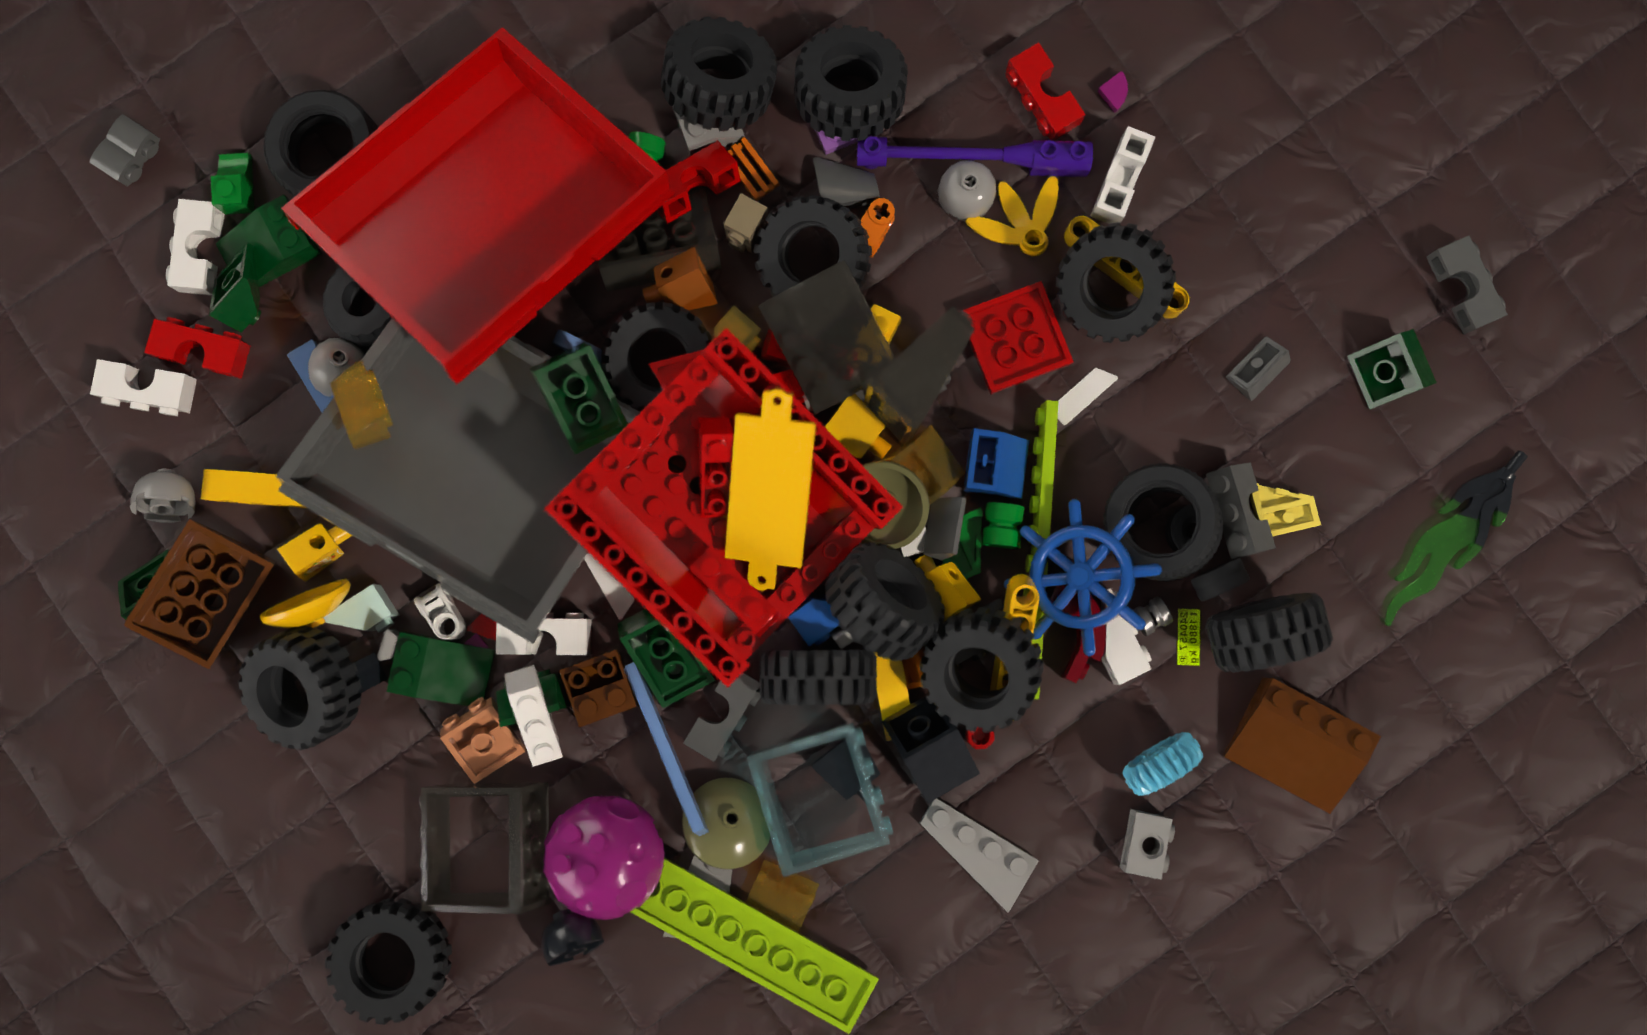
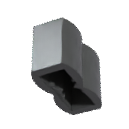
[90,114,160,187]

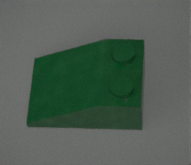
[215,194,322,287]
[529,342,628,455]
[617,609,715,708]
[386,632,496,706]

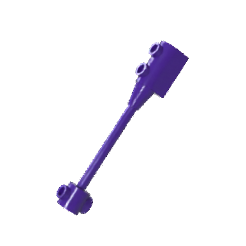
[857,136,1093,177]

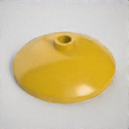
[260,579,351,628]

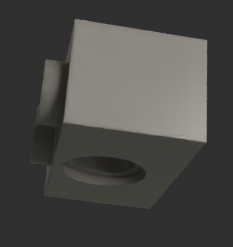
[1120,809,1175,880]

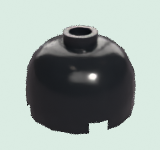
[541,909,604,966]

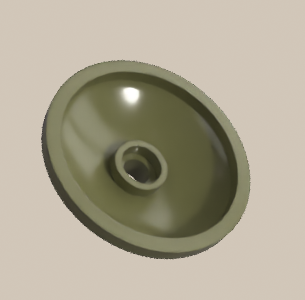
[861,461,929,549]
[682,778,772,870]

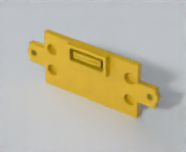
[725,388,816,591]

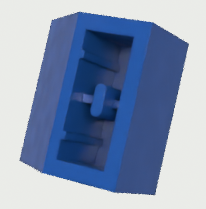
[963,428,1029,499]
[788,592,841,646]

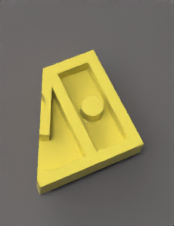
[1249,483,1321,536]

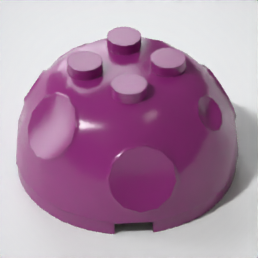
[543,796,664,920]

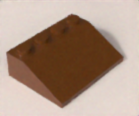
[123,519,275,669]
[1223,678,1381,814]

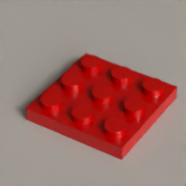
[959,281,1074,395]

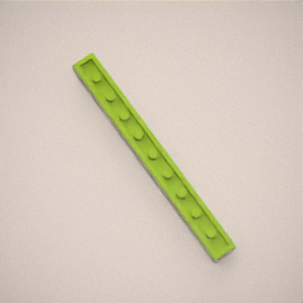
[1022,400,1059,699]

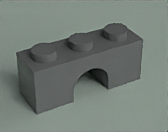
[1426,235,1508,334]
[1206,462,1276,560]
[683,672,760,762]

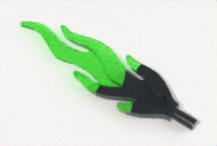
[1385,450,1528,626]

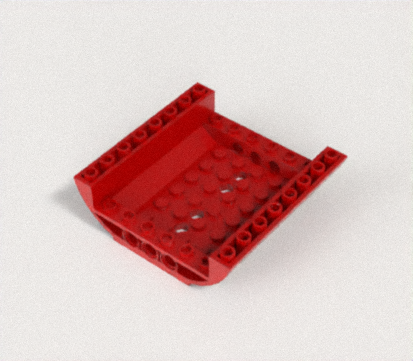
[544,327,903,688]

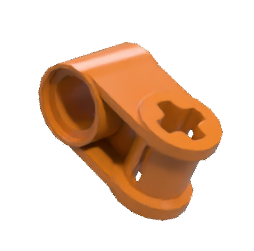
[861,198,895,258]

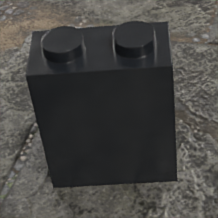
[881,696,980,803]

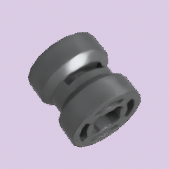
[1133,596,1173,636]

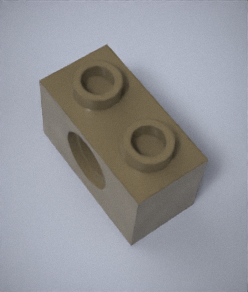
[724,193,768,253]

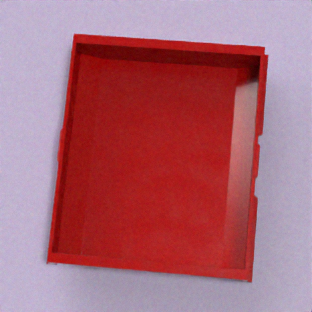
[281,27,675,385]

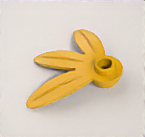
[966,176,1058,256]

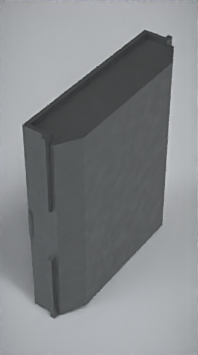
[276,317,640,644]

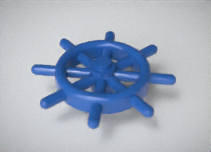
[1004,499,1162,656]

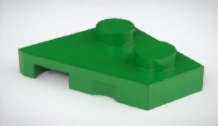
[941,507,983,579]

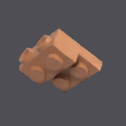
[440,697,526,784]

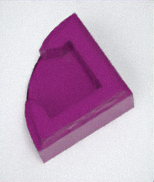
[1097,71,1128,113]

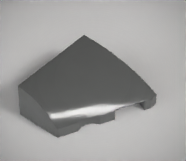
[813,157,880,208]

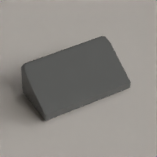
[1226,336,1291,401]
[923,497,966,560]

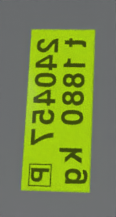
[1177,609,1200,666]

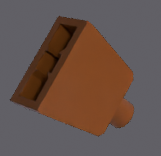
[642,247,718,310]

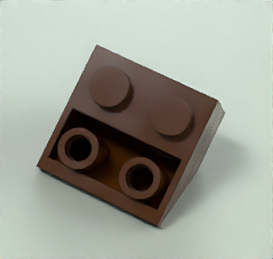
[559,649,640,728]

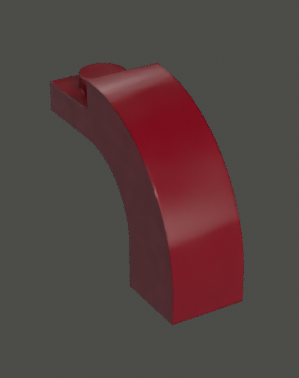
[1048,585,1106,683]

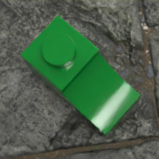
[211,153,254,215]

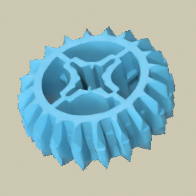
[1122,732,1203,796]

